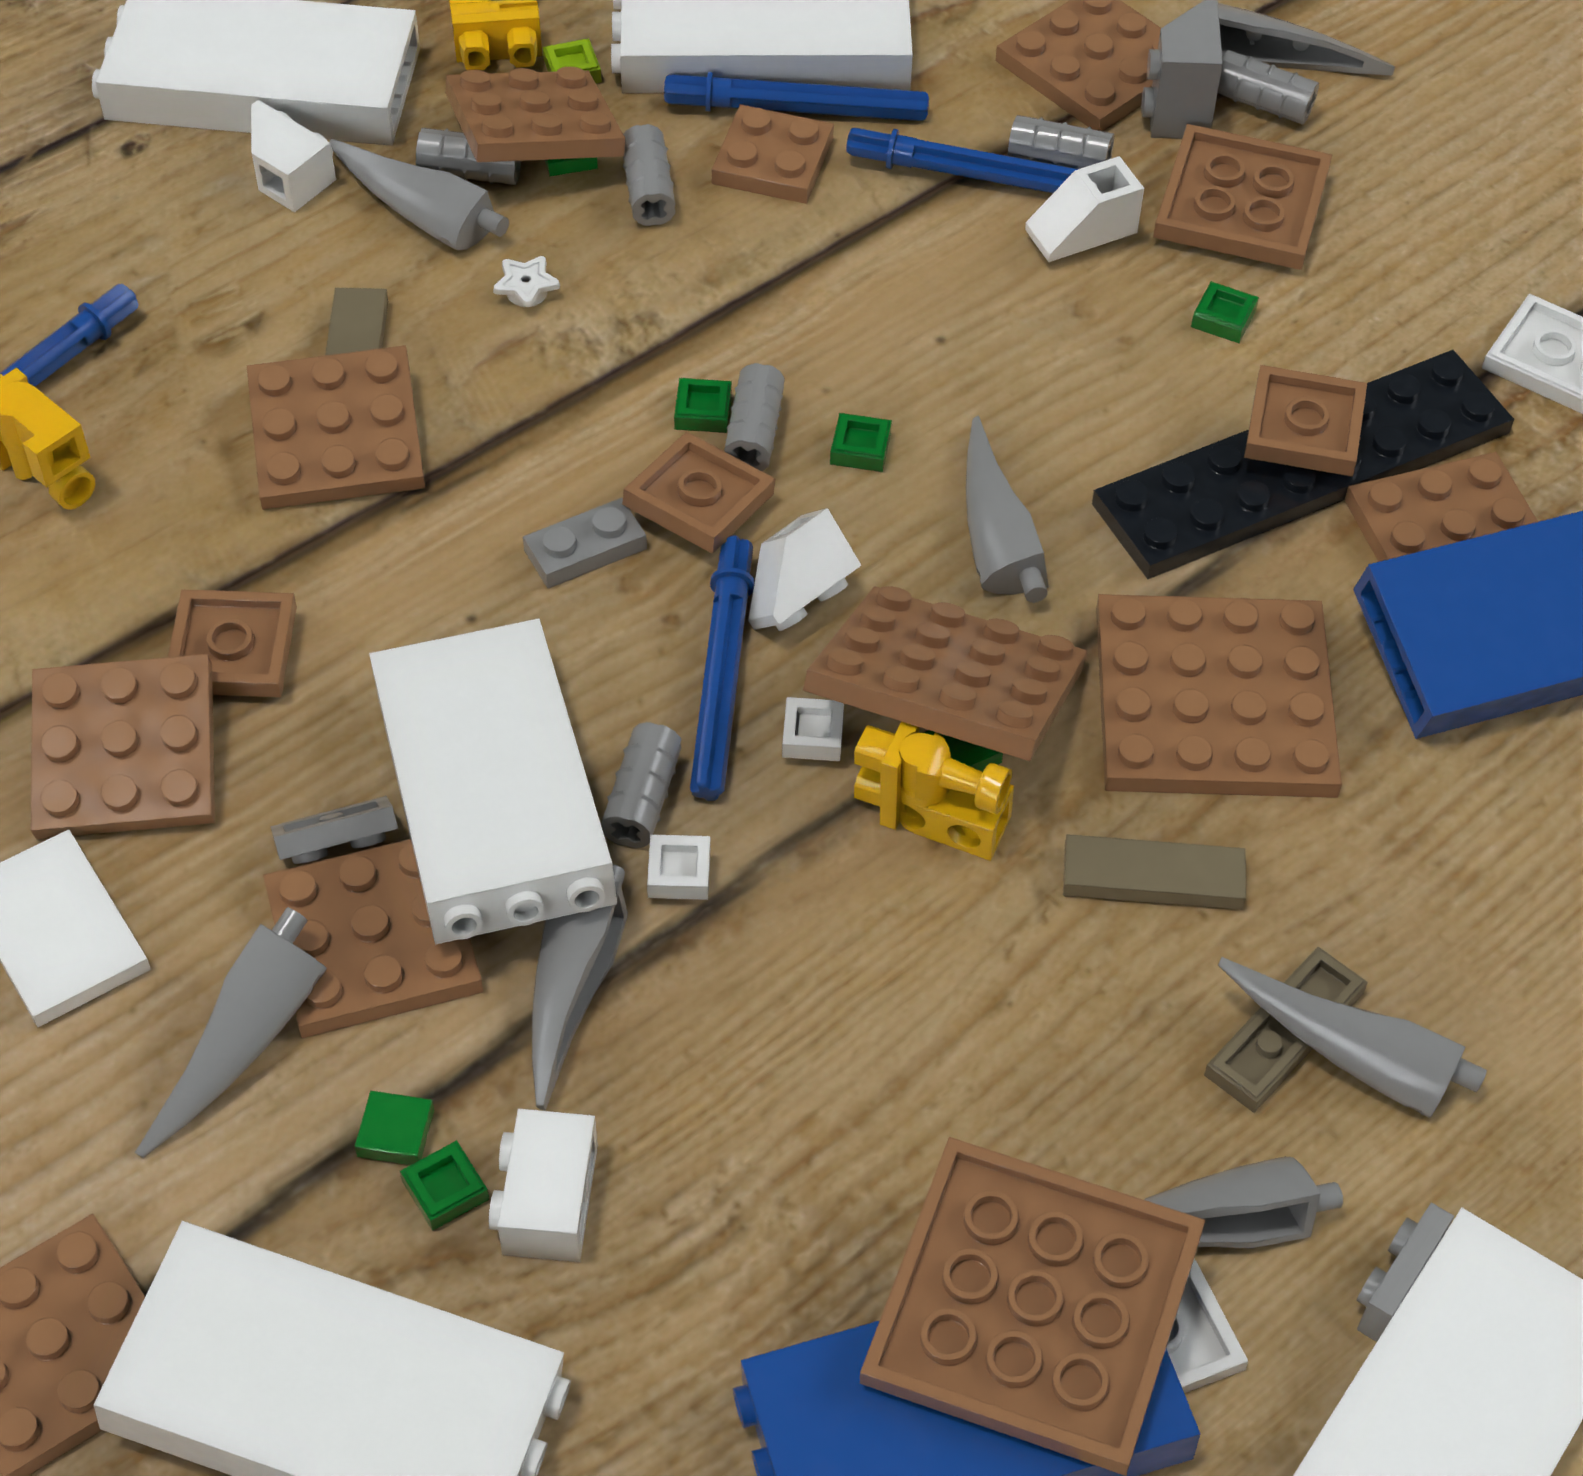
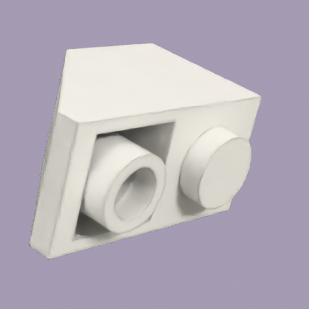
[251,100,336,213]
[1025,156,1144,262]
[748,508,861,631]

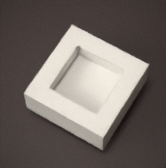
[782,697,844,761]
[647,834,711,900]

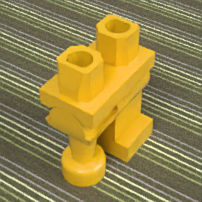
[448,0,542,70]
[0,368,95,510]
[854,721,1014,861]

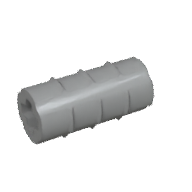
[1218,50,1319,124]
[1007,115,1115,169]
[623,124,676,226]
[416,128,522,185]
[724,363,785,471]
[601,722,681,848]

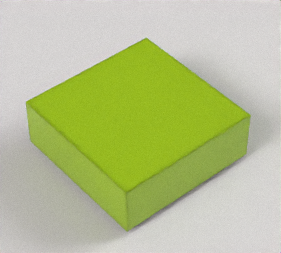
[543,38,602,83]

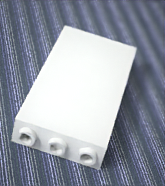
[92,0,420,145]
[611,0,913,93]
[369,619,617,945]
[1293,1207,1583,1476]
[94,1221,571,1476]

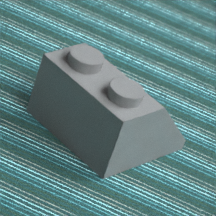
[1141,0,1223,139]

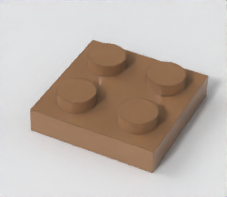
[712,104,834,204]
[1244,365,1367,476]
[622,431,776,554]
[168,589,297,697]

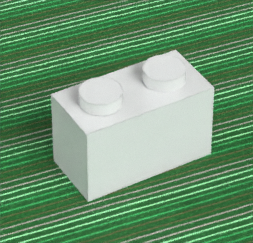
[489,1109,598,1262]

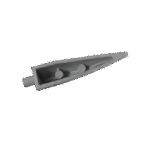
[1218,3,1395,75]
[330,138,509,250]
[966,415,1049,603]
[532,864,628,1111]
[135,907,327,1158]
[1218,957,1487,1118]
[1144,1156,1343,1248]

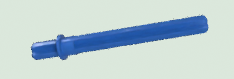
[664,72,929,121]
[846,128,1078,193]
[0,284,139,387]
[690,535,755,801]

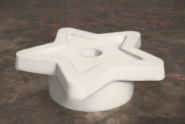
[493,256,560,307]

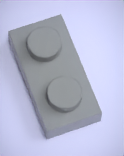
[523,498,647,588]
[270,796,398,864]
[1356,1202,1454,1342]

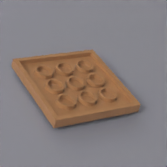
[803,586,1087,761]
[1096,594,1342,798]
[860,1137,1205,1476]

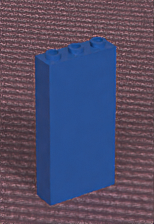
[1353,511,1583,739]
[732,1320,1200,1476]

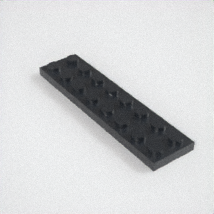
[1092,350,1514,579]

